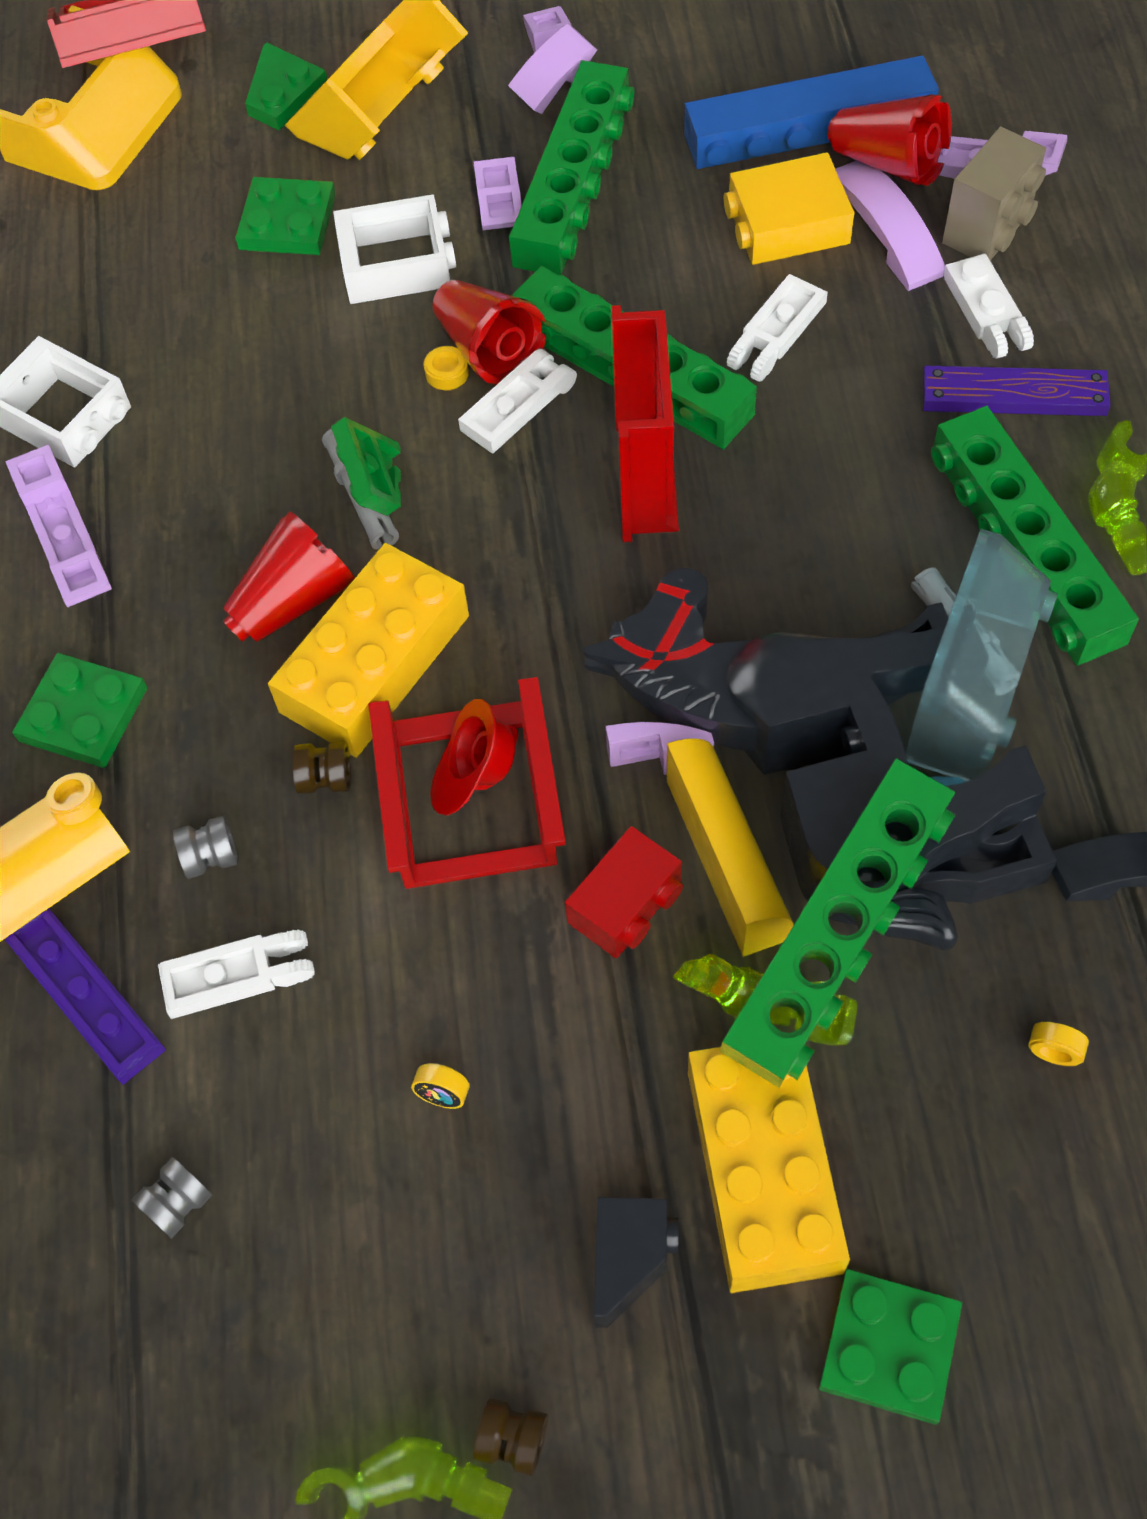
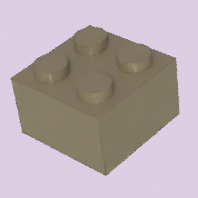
[942,126,1046,260]

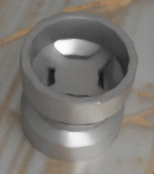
[173,815,238,879]
[131,1157,212,1239]

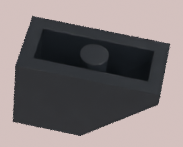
[594,1197,679,1328]

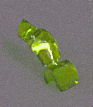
[1088,420,1147,575]
[673,954,858,1046]
[296,1436,512,1519]

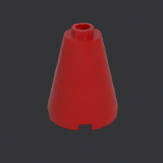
[828,94,952,186]
[432,280,546,385]
[222,511,355,642]

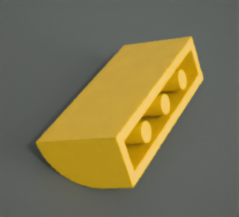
[667,738,794,957]
[0,798,130,942]

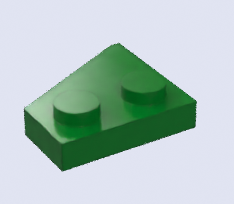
[245,43,328,131]
[331,417,401,516]

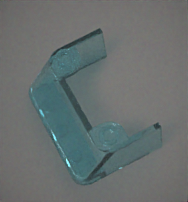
[906,529,1058,782]

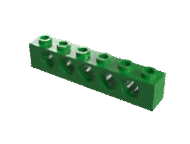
[509,60,635,275]
[511,266,757,450]
[931,406,1139,666]
[720,758,956,1088]

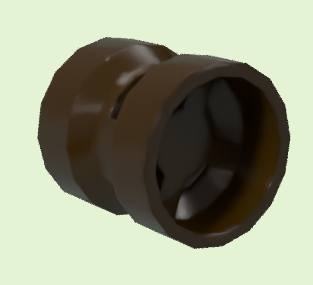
[293,741,351,794]
[473,1398,548,1477]

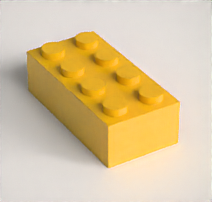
[268,542,469,758]
[688,1047,850,1293]

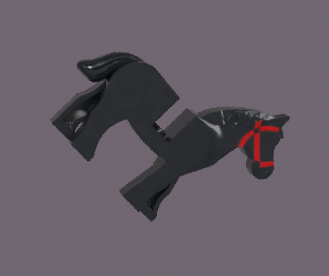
[583,568,1057,950]

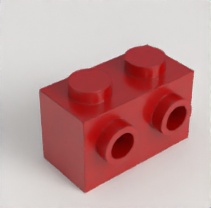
[565,826,683,959]

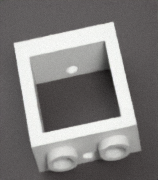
[333,194,456,304]
[0,336,131,468]

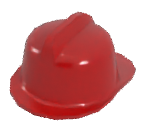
[430,699,518,815]

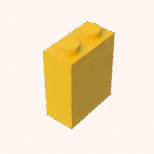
[723,152,854,265]

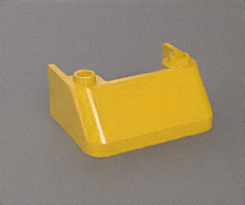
[285,0,468,160]
[0,6,182,190]

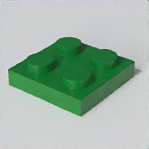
[235,177,336,255]
[12,653,148,769]
[819,1269,963,1425]

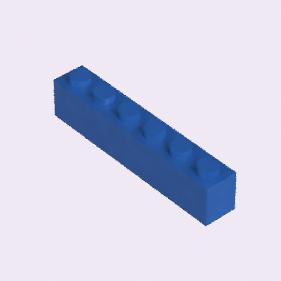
[684,55,939,169]

